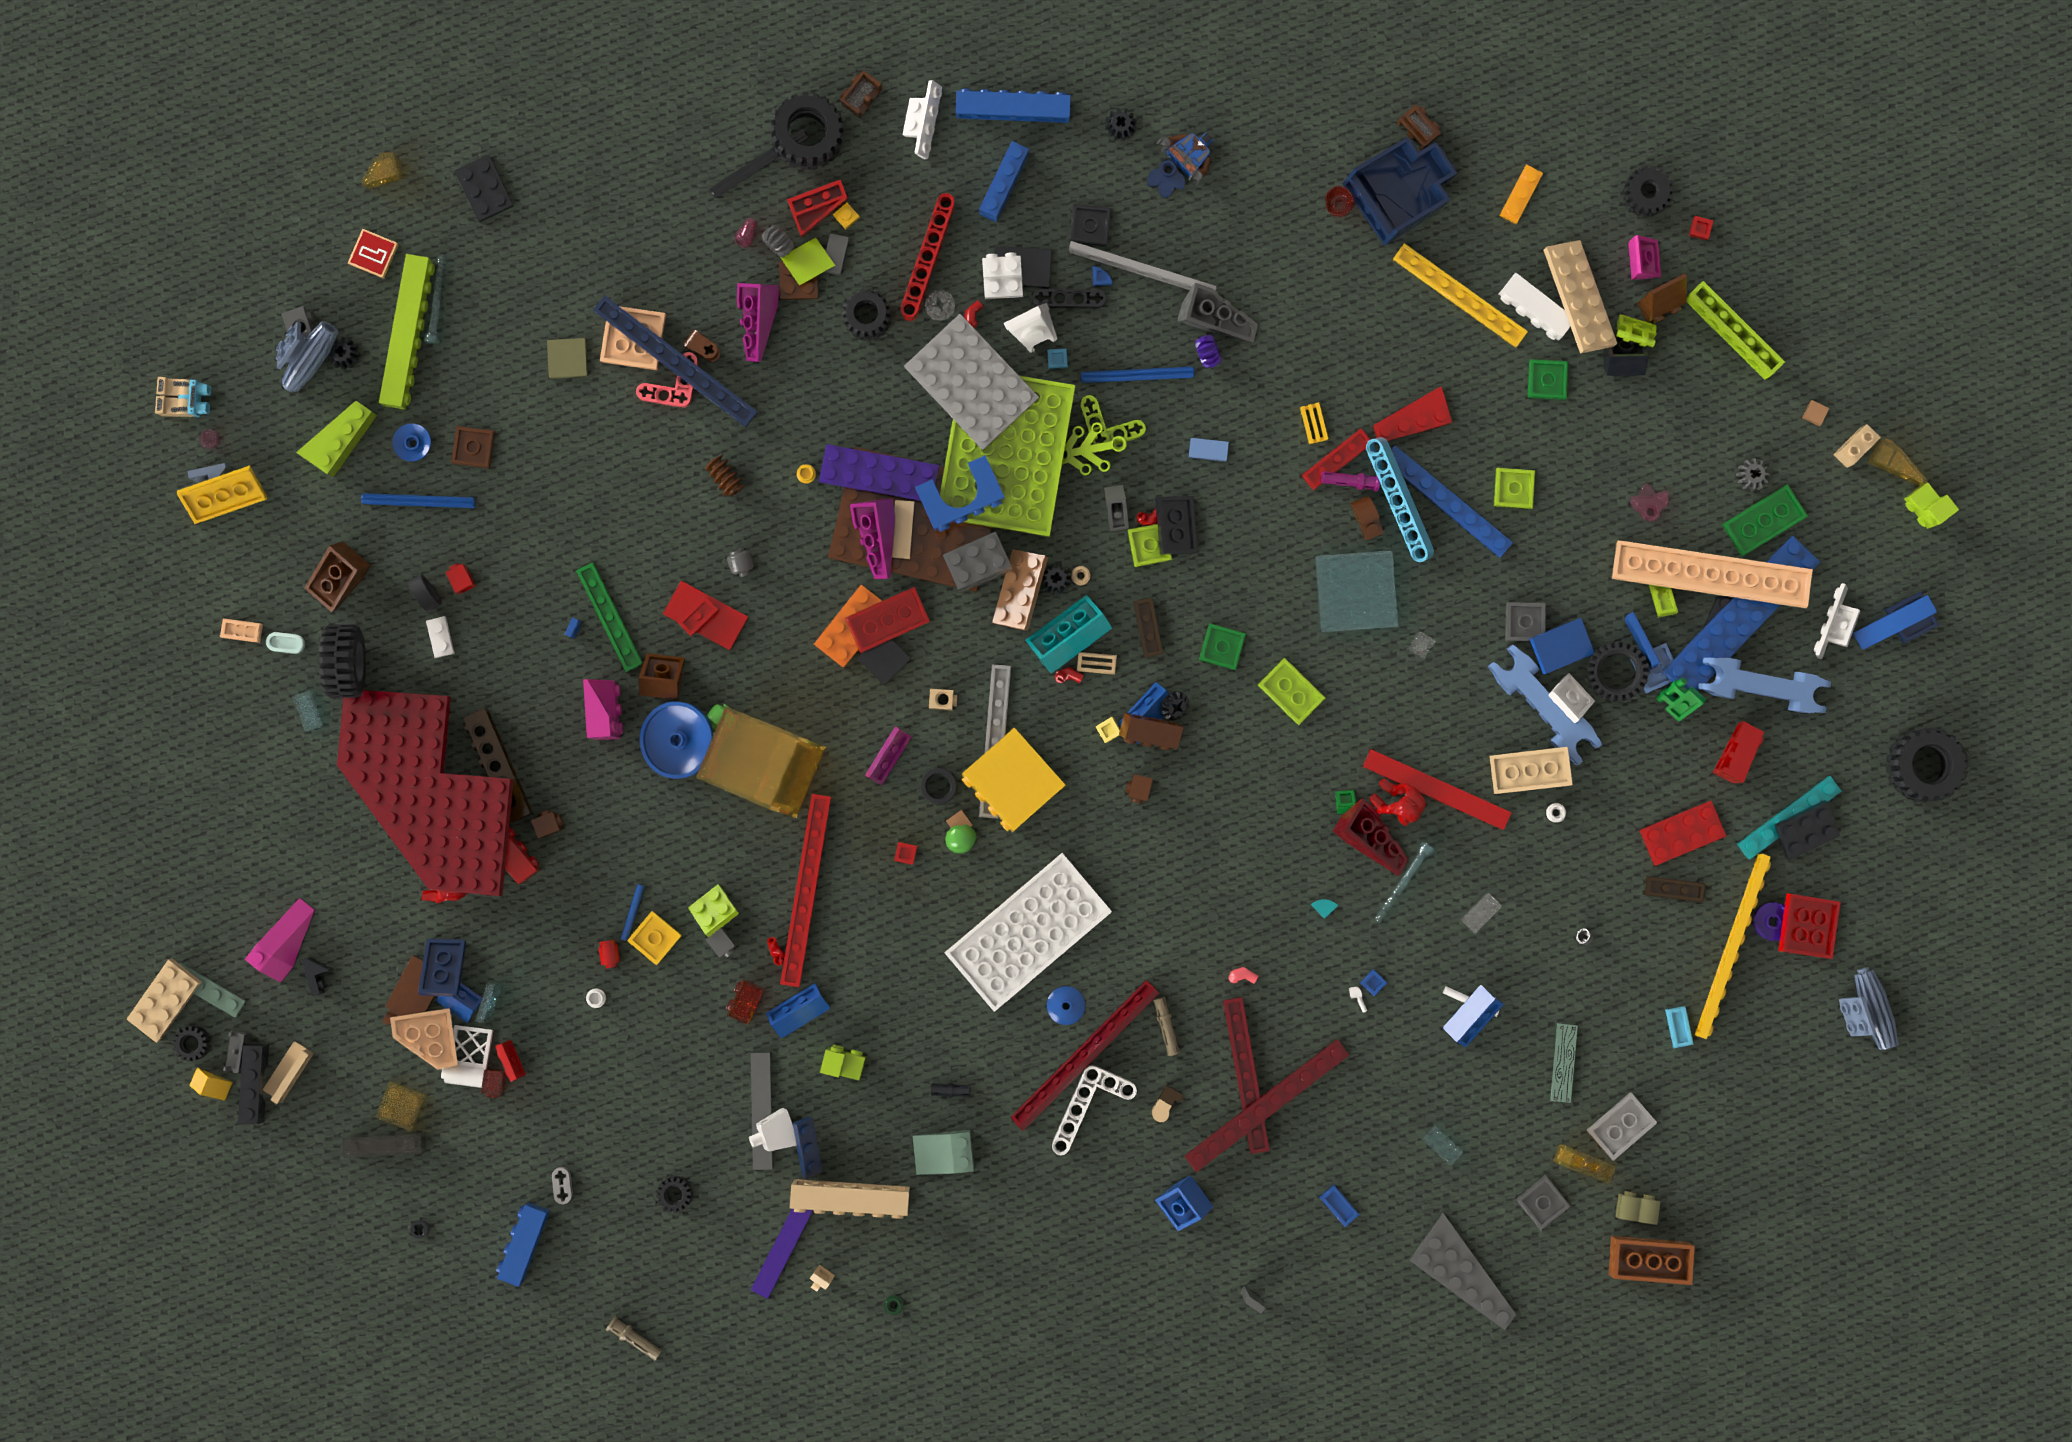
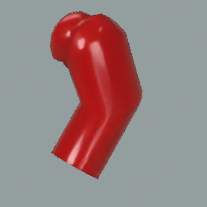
[964,300,983,328]
[1136,509,1157,525]

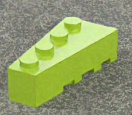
[296,401,377,477]

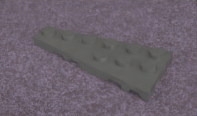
[1409,1213,1516,1330]

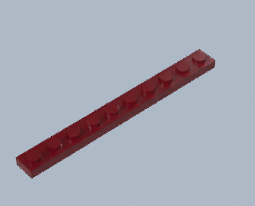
[1011,980,1159,1131]
[1184,1039,1349,1172]

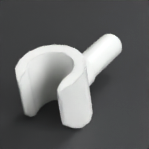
[1349,987,1367,1012]

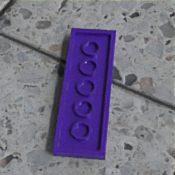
[819,444,939,501]

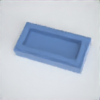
[1188,438,1229,462]

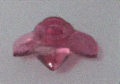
[1630,484,1668,522]

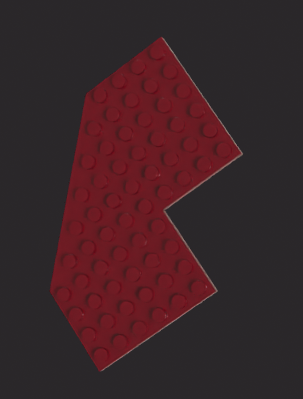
[337,690,514,896]

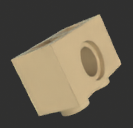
[1833,424,1881,468]

